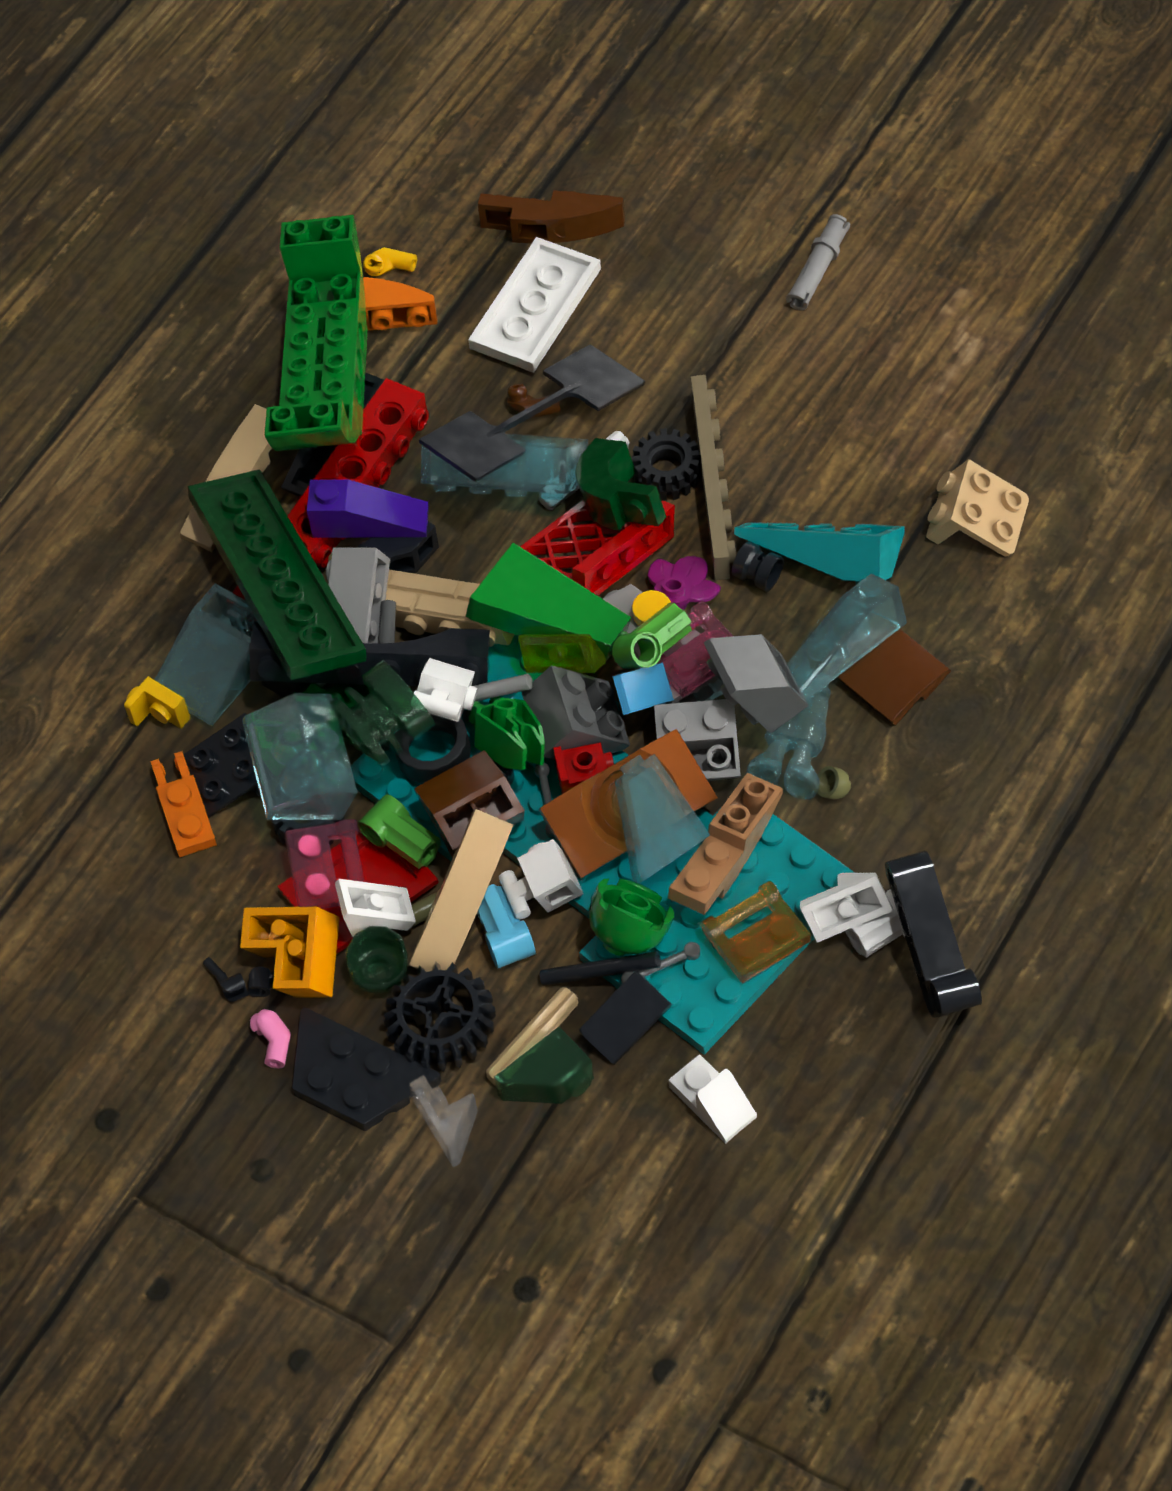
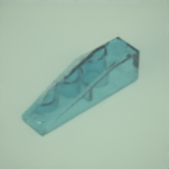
[787,574,907,701]

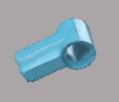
[477,884,536,968]

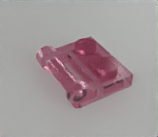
[638,601,733,698]
[285,819,365,909]

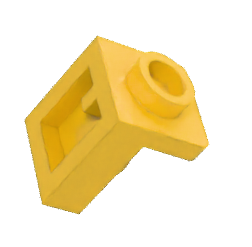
[124,676,191,729]

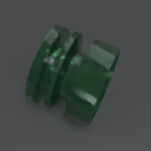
[329,660,435,768]

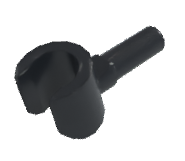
[203,957,249,1002]
[248,966,274,997]

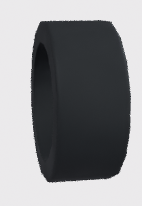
[393,710,471,784]

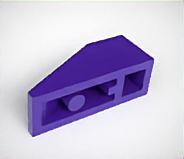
[307,479,429,538]

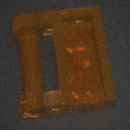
[700,881,811,984]

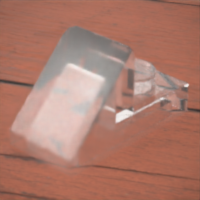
[409,1075,477,1167]

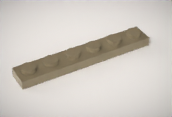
[691,375,736,580]

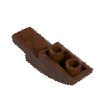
[478,190,625,244]

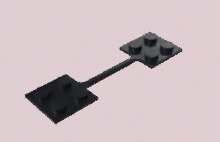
[419,344,645,482]

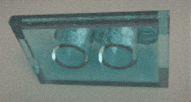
[242,693,358,820]

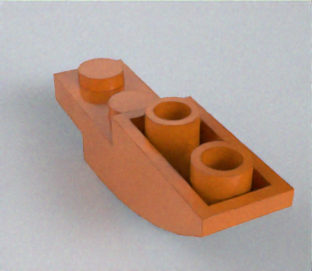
[363,277,438,330]

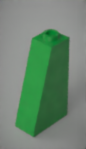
[466,543,632,664]

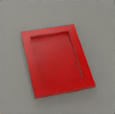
[277,830,439,954]

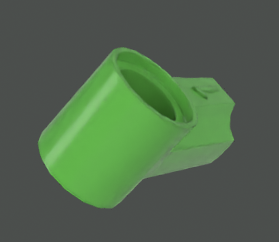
[612,603,692,669]
[357,794,441,869]

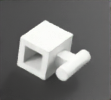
[410,658,478,722]
[499,839,584,920]

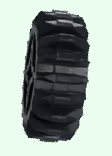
[383,962,496,1072]

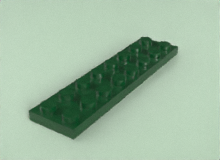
[188,469,366,680]

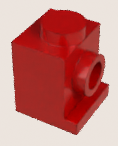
[553,742,614,794]

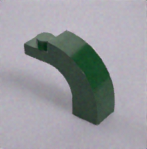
[575,438,666,531]

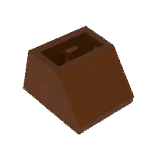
[414,750,525,858]

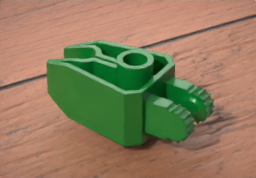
[467,696,545,770]

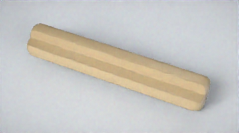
[486,987,578,1088]

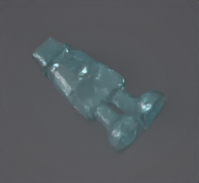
[745,669,831,800]

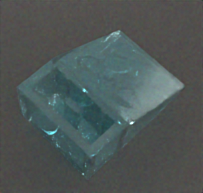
[155,583,257,726]

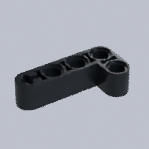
[885,850,982,1018]

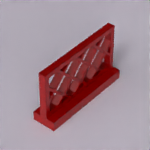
[520,500,675,596]

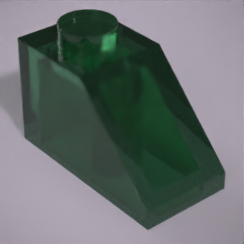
[494,1027,594,1104]

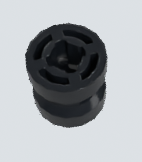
[732,541,784,592]

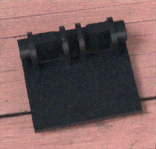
[184,713,273,818]

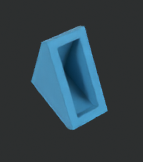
[612,662,674,715]

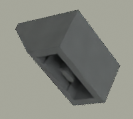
[703,634,809,733]
[521,665,630,760]

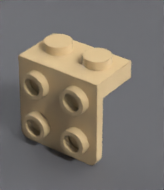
[926,459,1029,557]

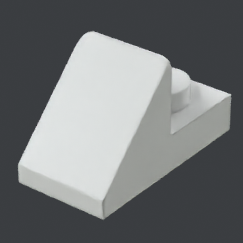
[800,873,893,943]
[335,879,416,942]
[668,1054,757,1144]

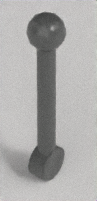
[534,763,555,838]
[621,942,700,984]

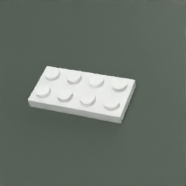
[468,237,601,373]

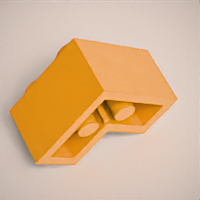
[240,906,339,998]

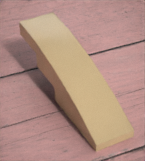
[179,404,272,552]
[408,809,513,972]

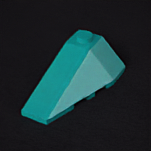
[734,523,905,588]

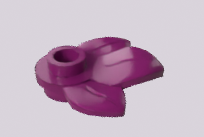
[648,556,721,610]

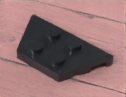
[292,1007,442,1131]

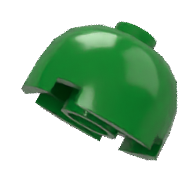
[589,878,674,956]

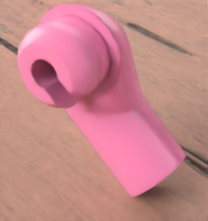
[250,1009,291,1069]

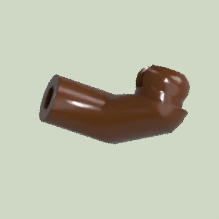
[507,384,561,418]

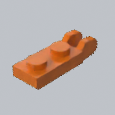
[150,751,217,858]

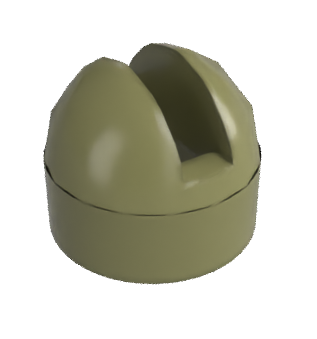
[816,766,851,800]

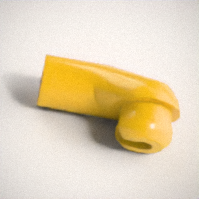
[363,247,417,276]

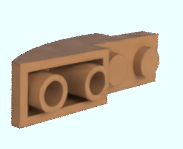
[668,773,783,915]

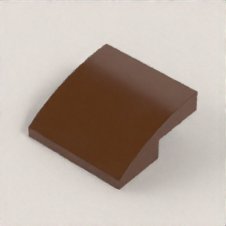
[835,623,951,726]

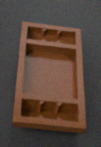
[538,729,718,879]

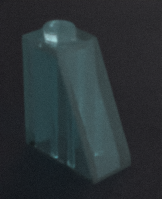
[615,754,710,884]

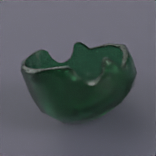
[346,926,408,993]

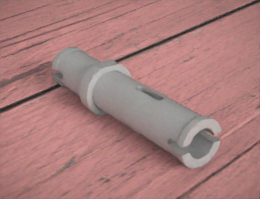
[786,214,850,310]

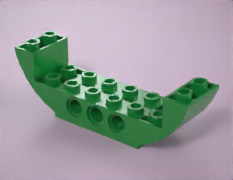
[264,215,368,451]

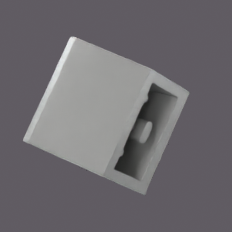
[654,699,741,781]

